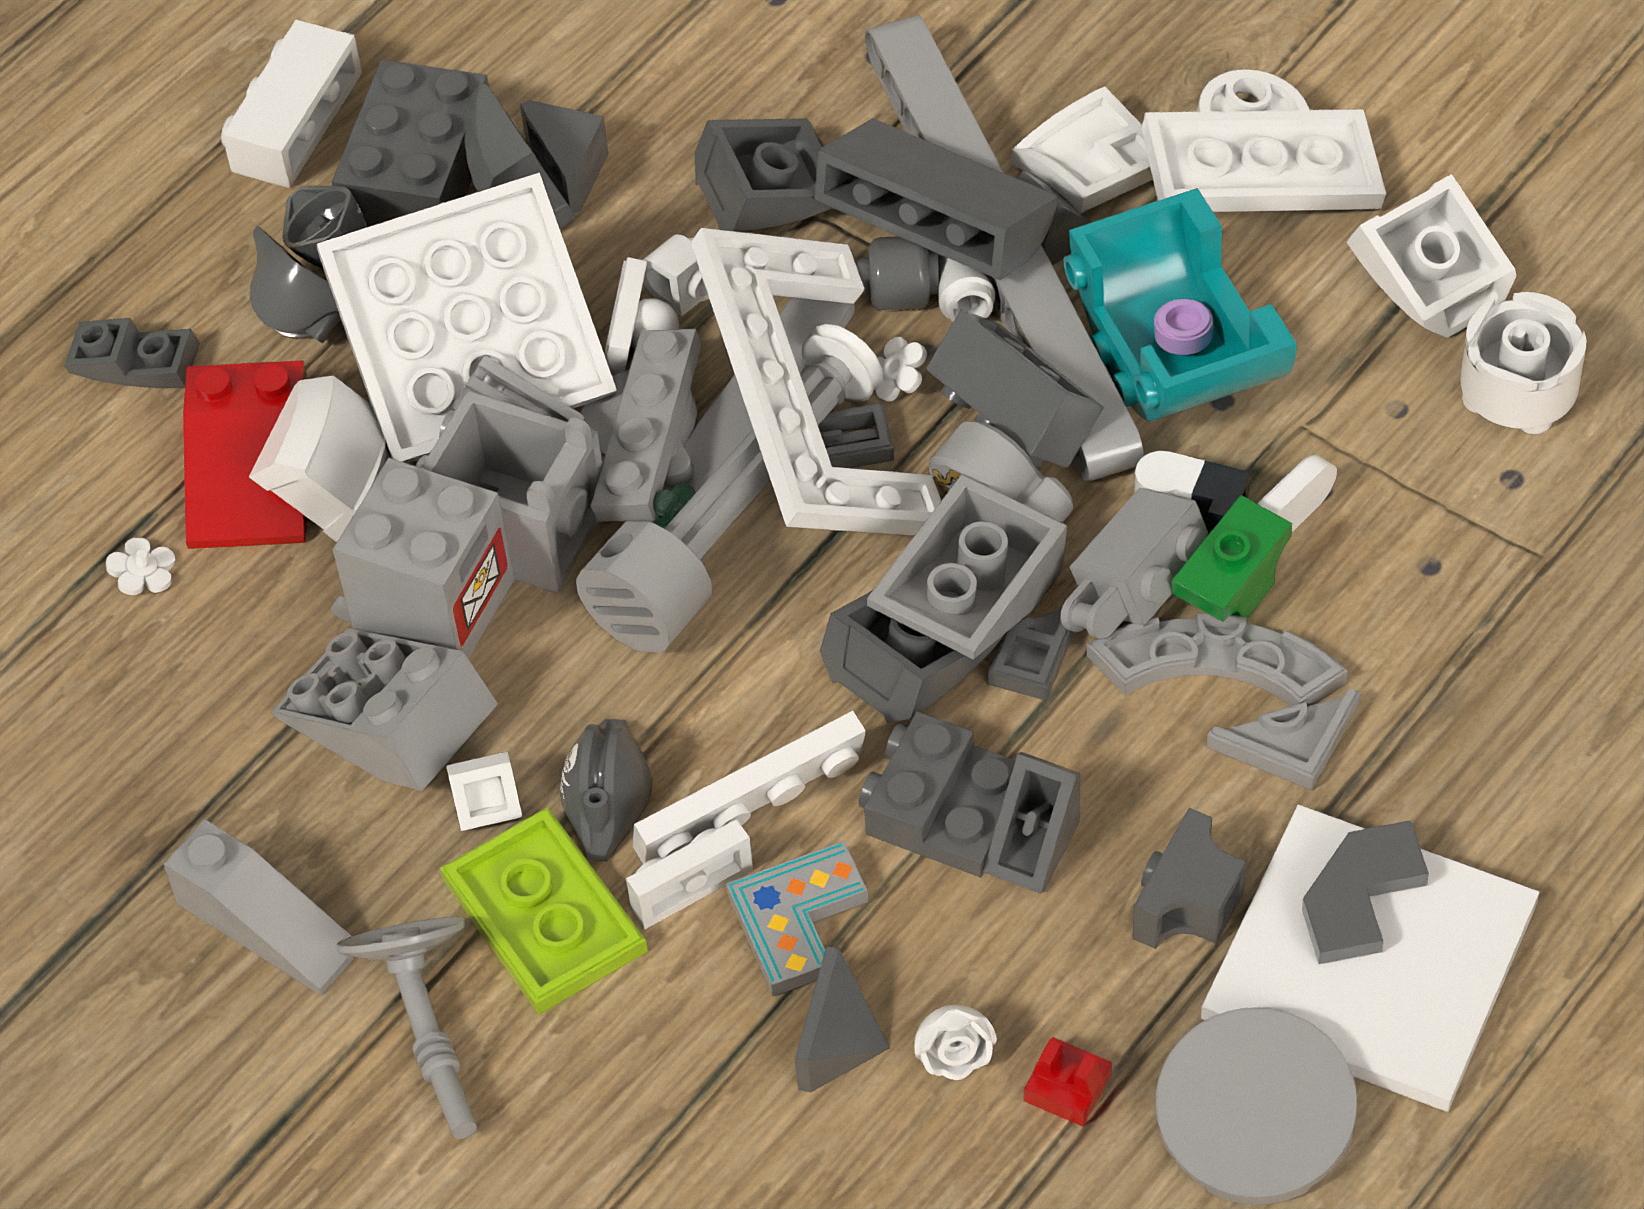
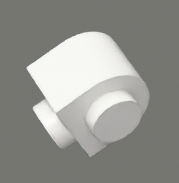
[643,234,709,316]

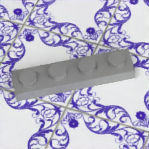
[591,329,702,522]

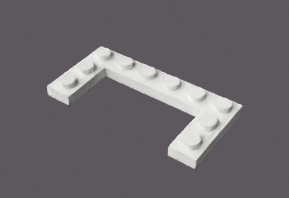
[691,228,941,535]

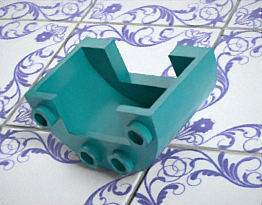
[1063,188,1297,421]

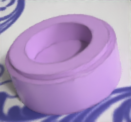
[1154,299,1213,355]

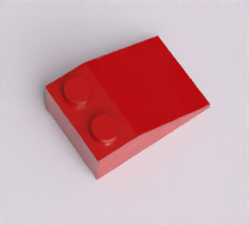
[183,360,308,549]

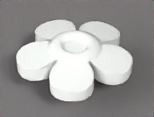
[876,337,927,402]
[106,538,175,596]

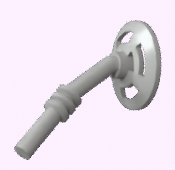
[337,917,477,1139]

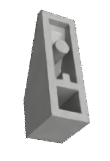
[163,819,355,996]

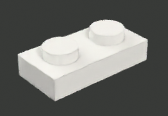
[626,819,753,930]

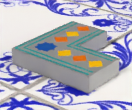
[726,841,868,996]

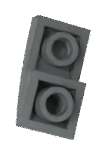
[65,318,200,388]

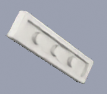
[633,711,866,864]

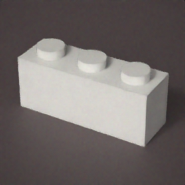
[221,20,362,188]

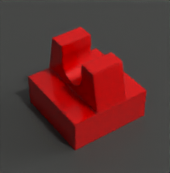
[1024,1037,1112,1127]

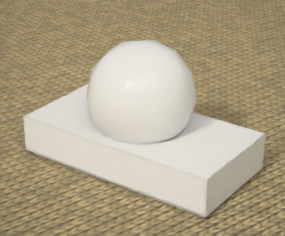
[604,257,679,377]

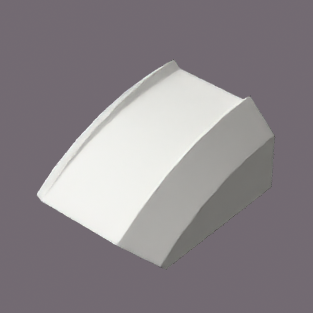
[1346,174,1517,338]
[249,376,390,542]

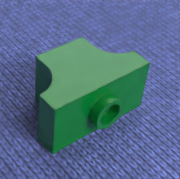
[1172,495,1292,622]

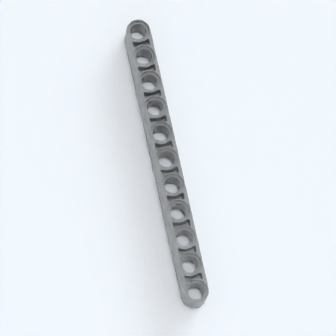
[865,14,1144,483]

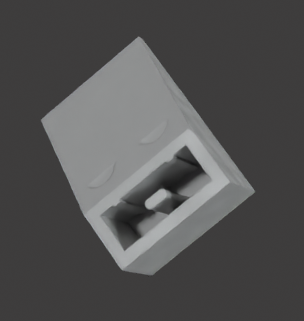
[271,628,498,791]

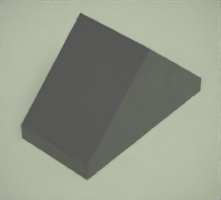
[520,100,608,213]
[983,752,1080,893]

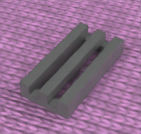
[818,403,894,468]

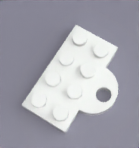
[1141,70,1386,212]

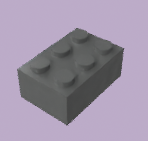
[332,59,489,227]

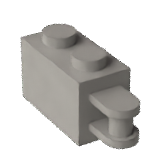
[1061,488,1209,639]

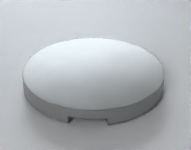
[1155,1007,1357,1205]

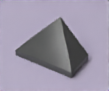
[795,946,890,1092]

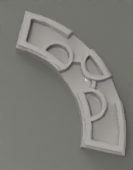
[1087,612,1348,706]

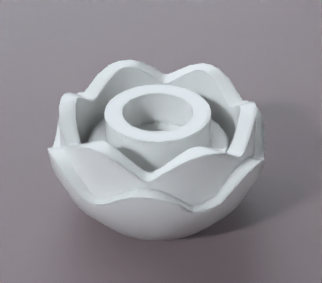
[914,1005,997,1080]

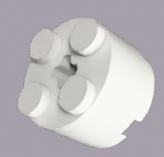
[1460,292,1587,434]

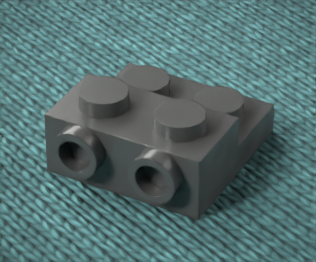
[859,711,1015,878]

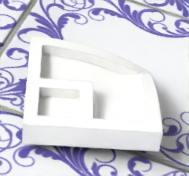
[1010,86,1153,213]

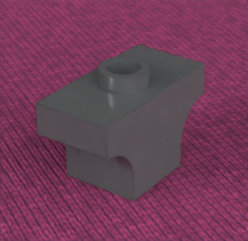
[1133,808,1246,949]

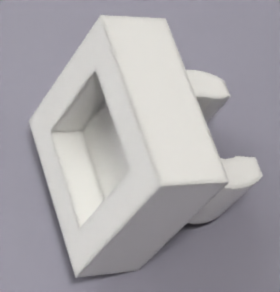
[446,752,522,831]

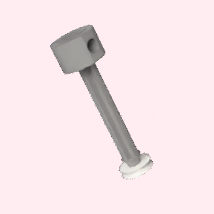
[576,324,883,653]

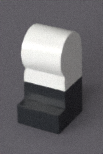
[1134,451,1250,534]

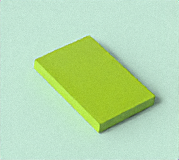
[440,807,648,1015]

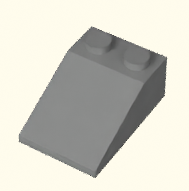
[867,474,1067,660]

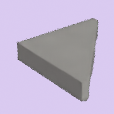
[1207,689,1361,790]

